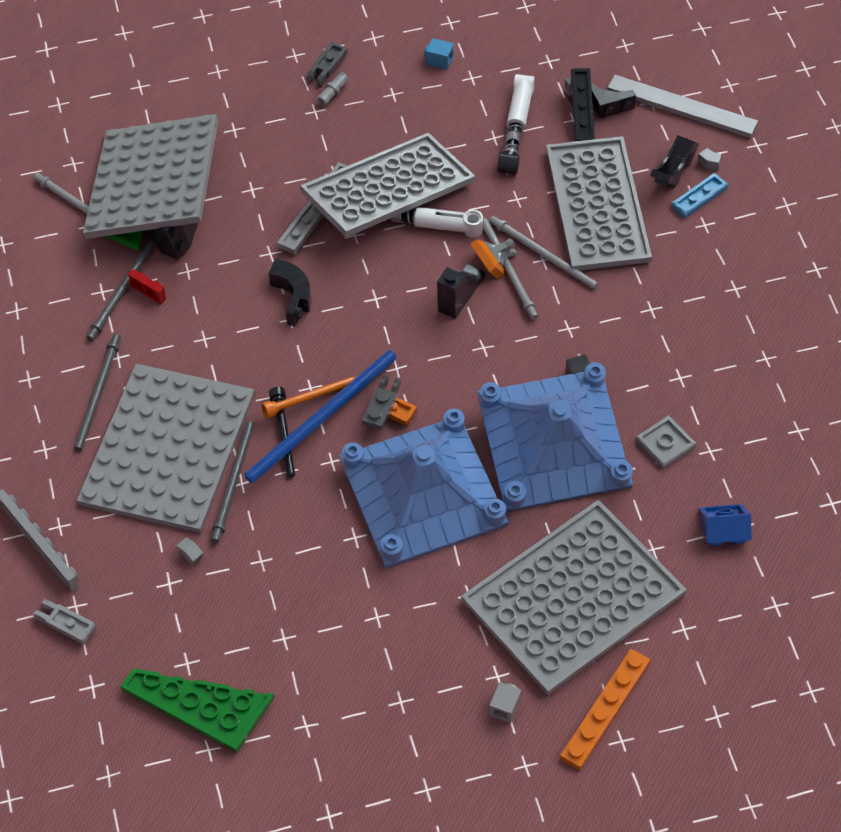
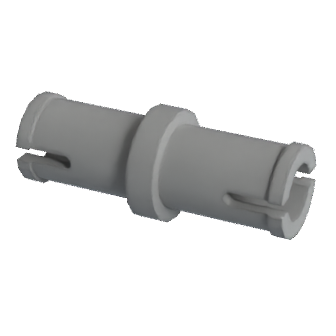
[317,72,349,106]

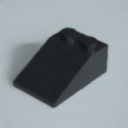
[151,223,198,259]

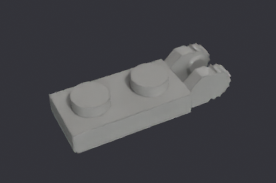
[33,599,97,645]

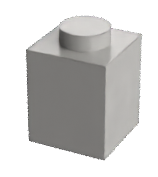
[489,682,521,724]

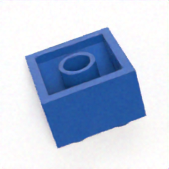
[699,504,752,546]

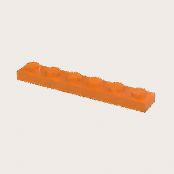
[560,649,651,771]

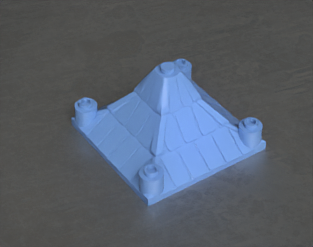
[477,362,633,512]
[339,409,509,569]

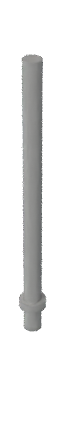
[33,173,89,214]
[489,216,598,290]
[483,218,538,320]

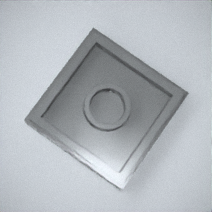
[635,415,697,469]

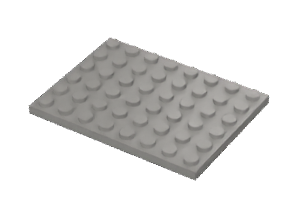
[83,114,219,239]
[77,364,255,533]
[461,500,687,695]

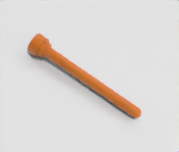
[261,377,355,419]

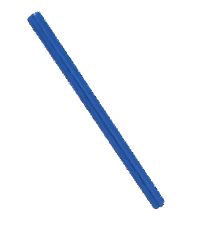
[244,350,396,483]

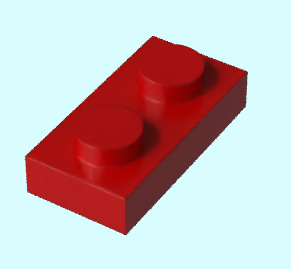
[128,269,166,304]

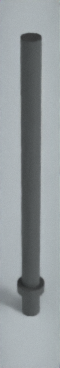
[86,238,156,341]
[74,333,121,451]
[211,421,255,543]

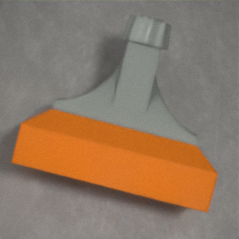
[470,238,517,279]

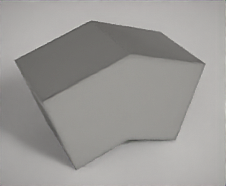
[698,148,721,171]
[176,537,203,565]

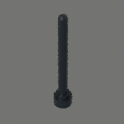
[269,387,295,478]

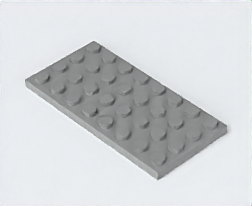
[300,133,475,237]
[546,136,652,270]

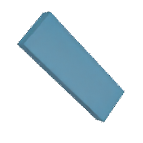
[671,173,728,218]

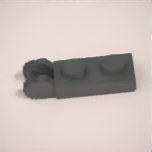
[306,42,348,87]
[362,375,401,430]

